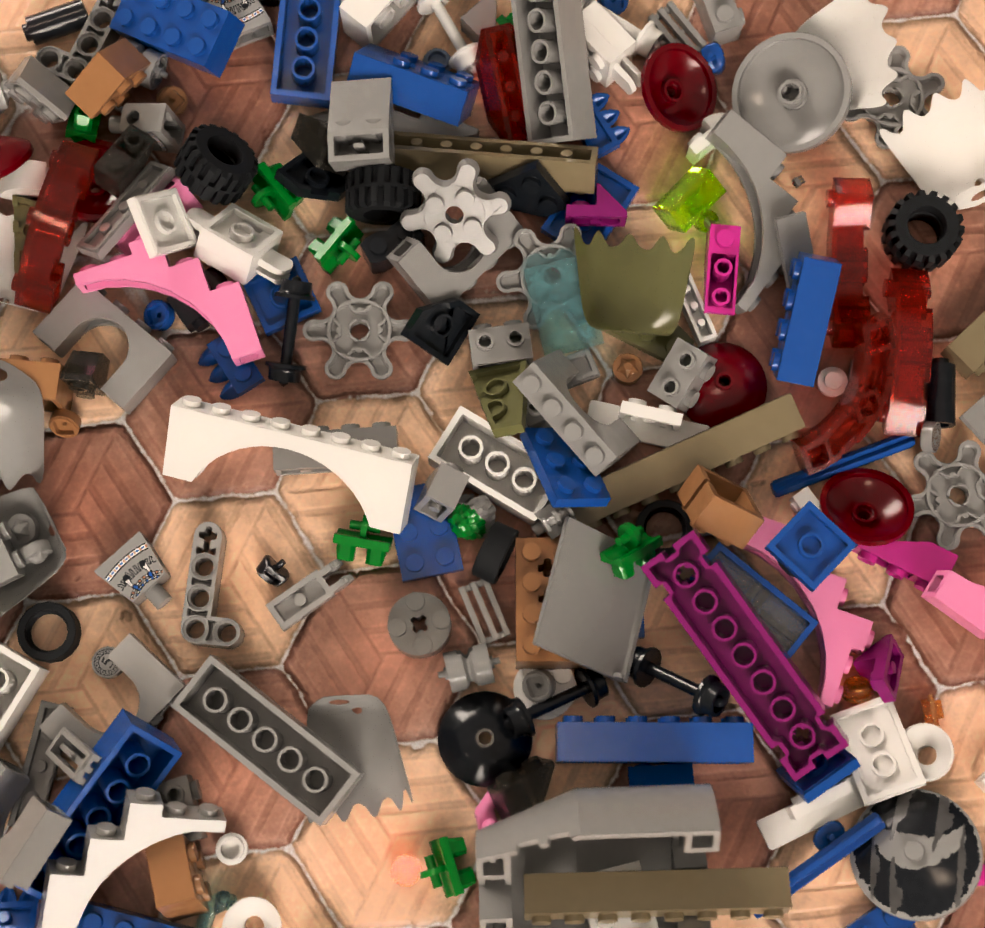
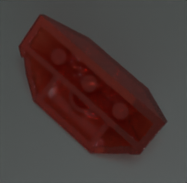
[474,23,528,141]

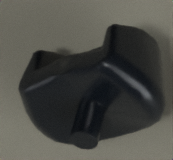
[256,555,289,587]

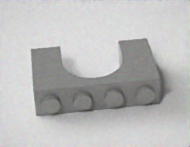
[386,176,524,305]
[32,284,178,415]
[513,349,640,477]
[38,633,186,759]
[0,758,72,890]

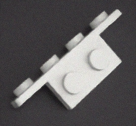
[587,398,710,448]
[756,775,865,850]

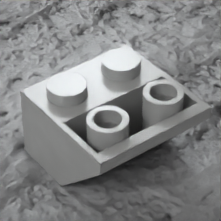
[4,55,75,124]

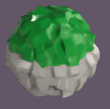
[447,494,497,540]

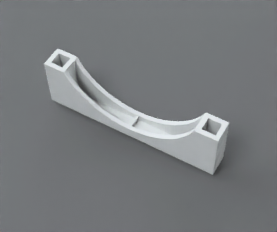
[162,395,420,535]

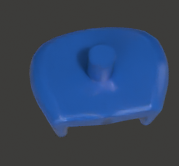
[701,43,726,75]
[813,821,845,850]

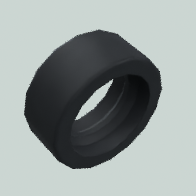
[635,499,694,556]
[472,521,519,584]
[17,602,82,663]

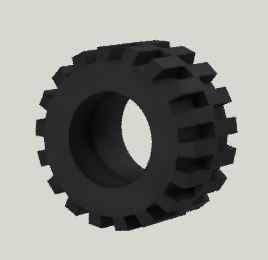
[174,124,258,205]
[345,164,421,225]
[881,190,965,273]

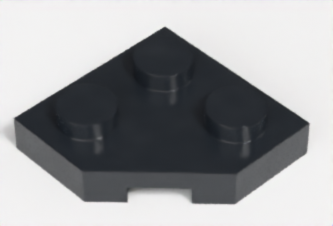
[274,145,348,202]
[488,160,571,217]
[401,297,480,366]

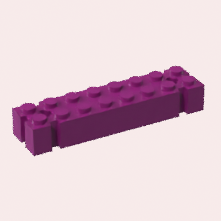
[640,528,849,782]

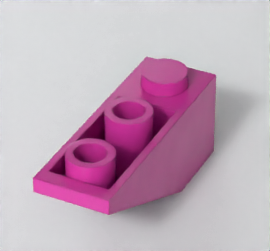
[703,224,741,316]
[852,541,958,592]

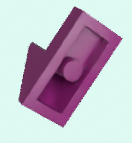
[565,183,627,227]
[853,634,904,703]

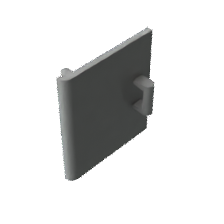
[532,517,651,683]

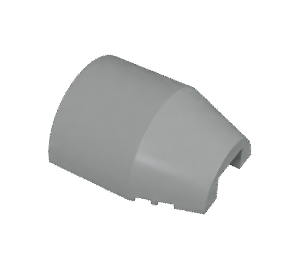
[476,784,721,928]

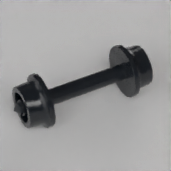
[265,275,315,387]
[629,646,730,717]
[501,667,609,739]

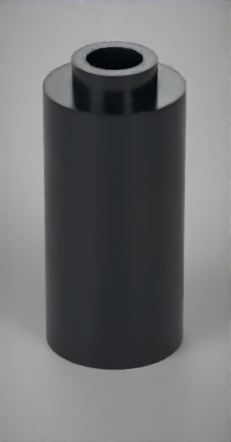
[22,0,88,46]
[924,358,956,429]

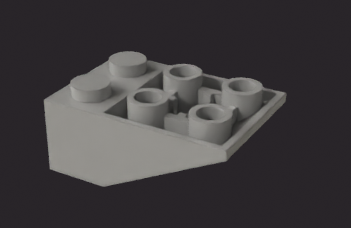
[327,77,395,172]

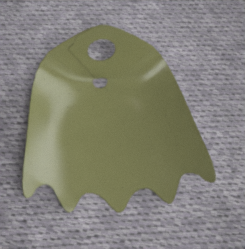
[574,226,695,336]

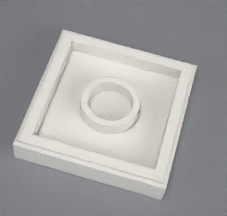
[126,188,197,259]

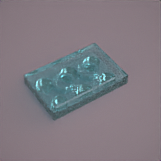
[523,256,604,356]

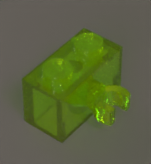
[652,167,726,233]

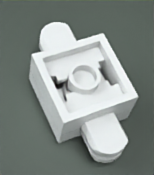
[582,0,642,95]
[187,203,293,285]

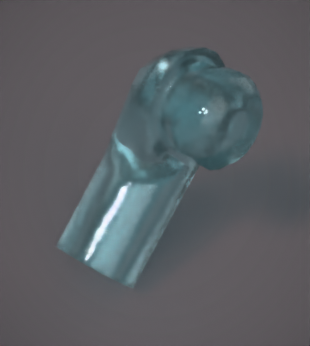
[195,891,238,928]

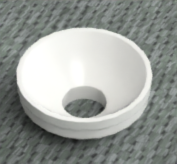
[905,723,954,782]
[222,896,282,928]

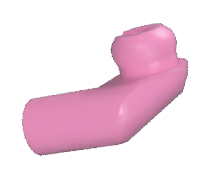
[474,787,503,829]

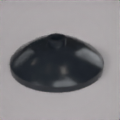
[438,691,533,787]

